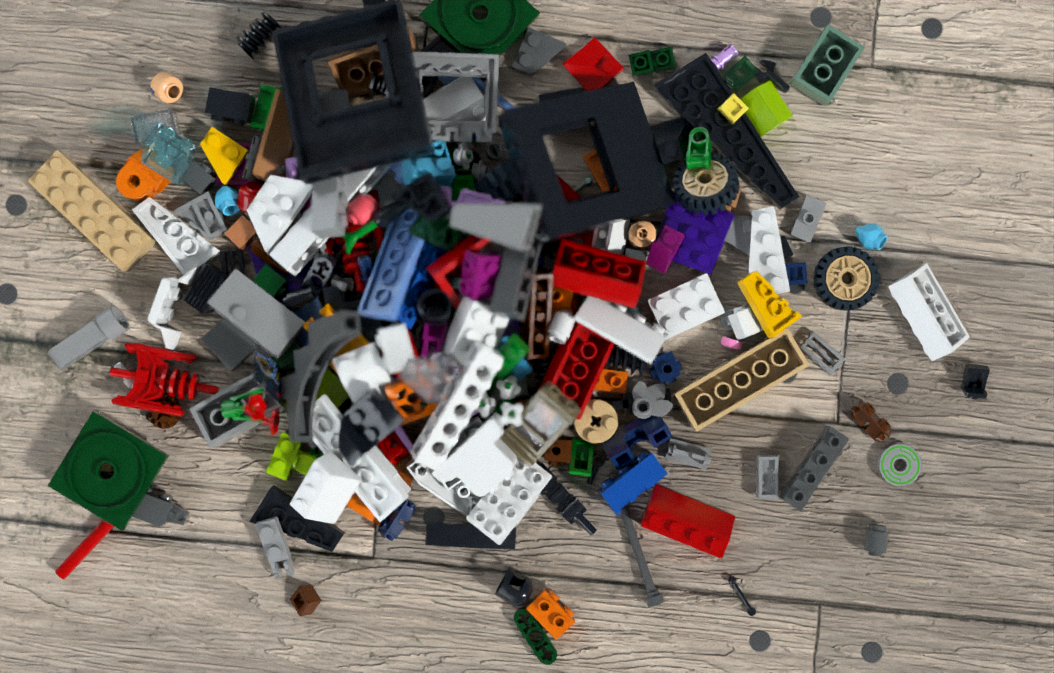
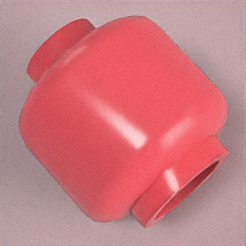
[346,194,379,226]

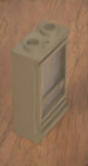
[500,381,582,468]

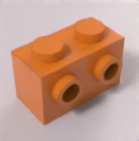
[526,587,575,640]

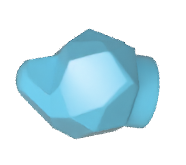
[215,186,240,216]
[855,224,888,250]

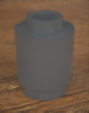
[864,524,888,557]

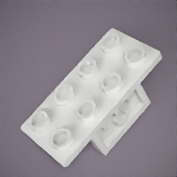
[466,457,552,545]

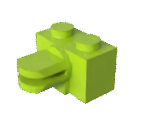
[266,431,318,481]

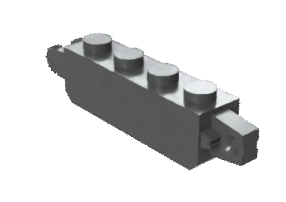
[100,471,189,527]

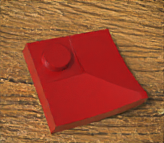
[562,37,624,92]

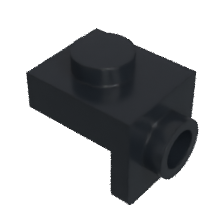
[961,364,990,400]

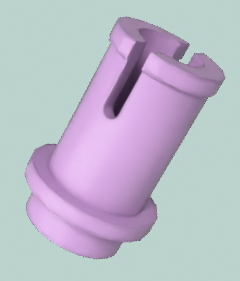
[711,44,738,70]

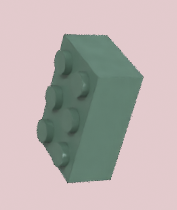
[789,24,865,106]

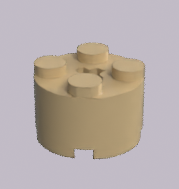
[573,399,618,443]

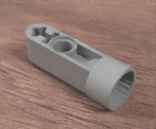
[48,305,130,370]

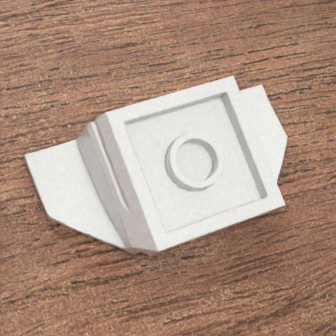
[147,266,201,350]

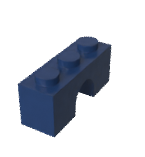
[601,415,673,471]

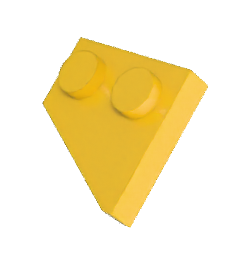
[200,127,249,186]

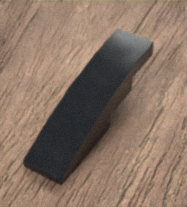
[425,523,516,549]

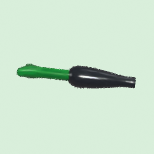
[341,200,408,254]

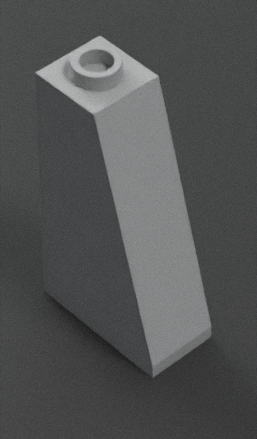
[449,203,542,250]

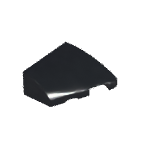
[392,172,452,222]

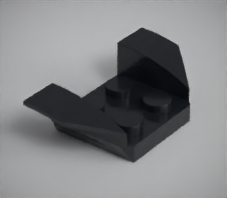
[338,388,404,466]

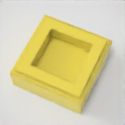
[717,93,749,124]

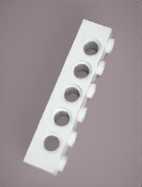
[410,340,504,471]

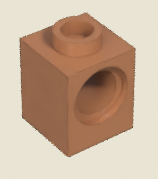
[224,215,258,250]

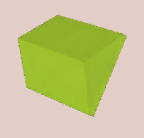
[740,81,793,137]

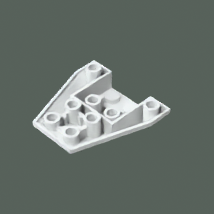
[406,417,483,517]

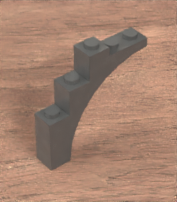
[280,310,361,442]

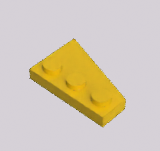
[737,270,802,339]

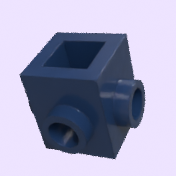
[649,350,682,385]

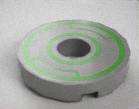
[878,443,922,486]

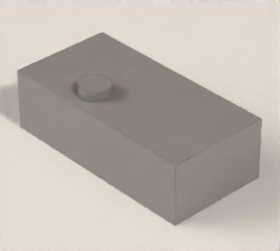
[207,269,305,360]
[190,373,287,448]

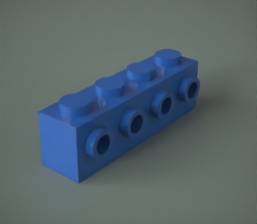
[390,238,448,330]

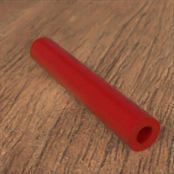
[55,520,114,579]

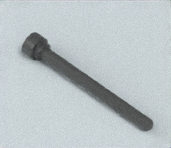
[620,506,665,607]

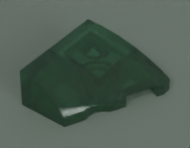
[408,215,465,251]

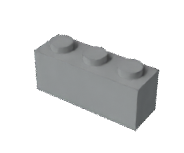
[311,175,348,239]

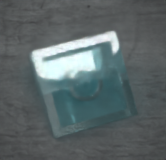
[141,123,195,185]

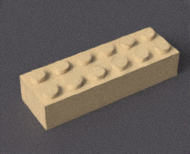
[28,150,157,272]
[672,328,810,432]

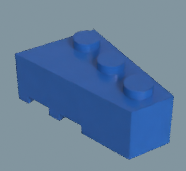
[599,452,667,515]

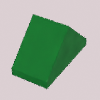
[568,438,594,477]

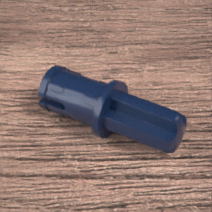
[357,254,373,288]

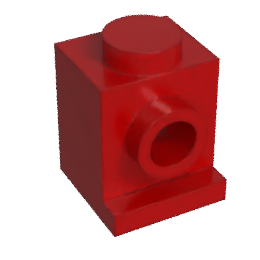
[378,430,411,465]

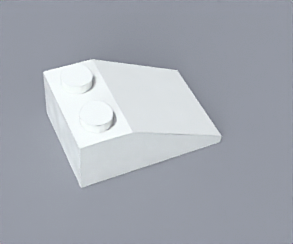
[332,341,401,405]

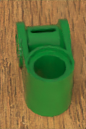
[686,127,712,170]

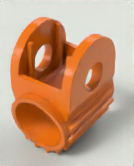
[116,146,175,202]

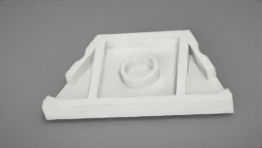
[247,175,312,253]

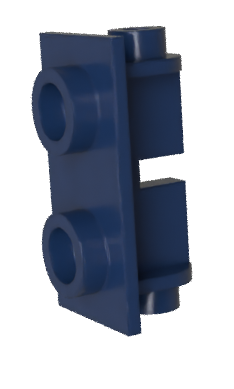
[378,500,416,541]

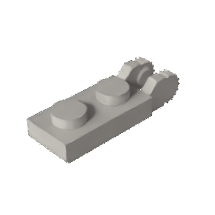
[255,516,295,579]

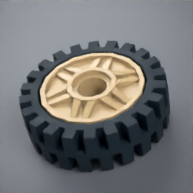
[673,152,739,215]
[813,246,880,311]

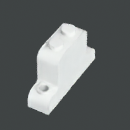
[431,412,517,497]

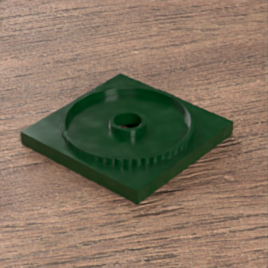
[419,0,540,58]
[48,411,170,531]

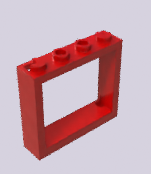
[426,234,505,311]

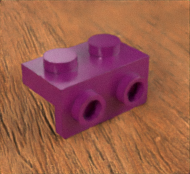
[460,251,501,300]

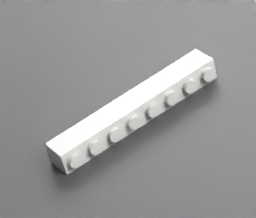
[269,164,392,276]

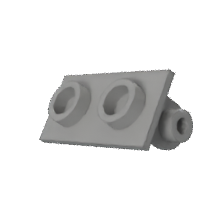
[665,438,712,470]

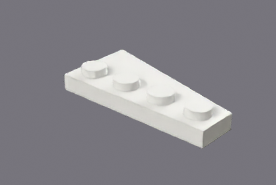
[132,197,220,275]
[748,206,790,294]

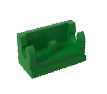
[250,84,283,131]

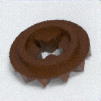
[146,394,182,429]

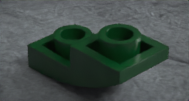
[629,46,677,76]

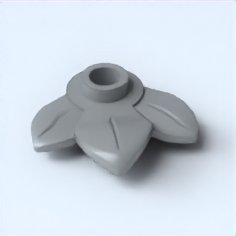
[632,381,673,419]

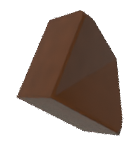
[290,584,322,616]

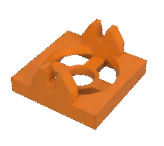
[384,371,439,426]

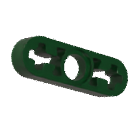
[514,607,557,665]

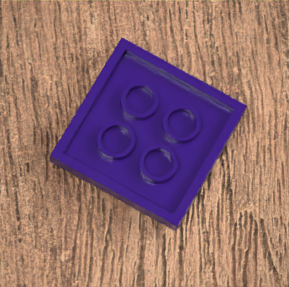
[655,193,735,276]

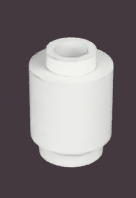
[548,310,576,344]

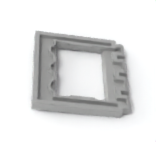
[413,52,499,143]

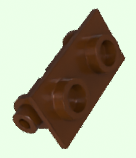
[849,399,891,443]

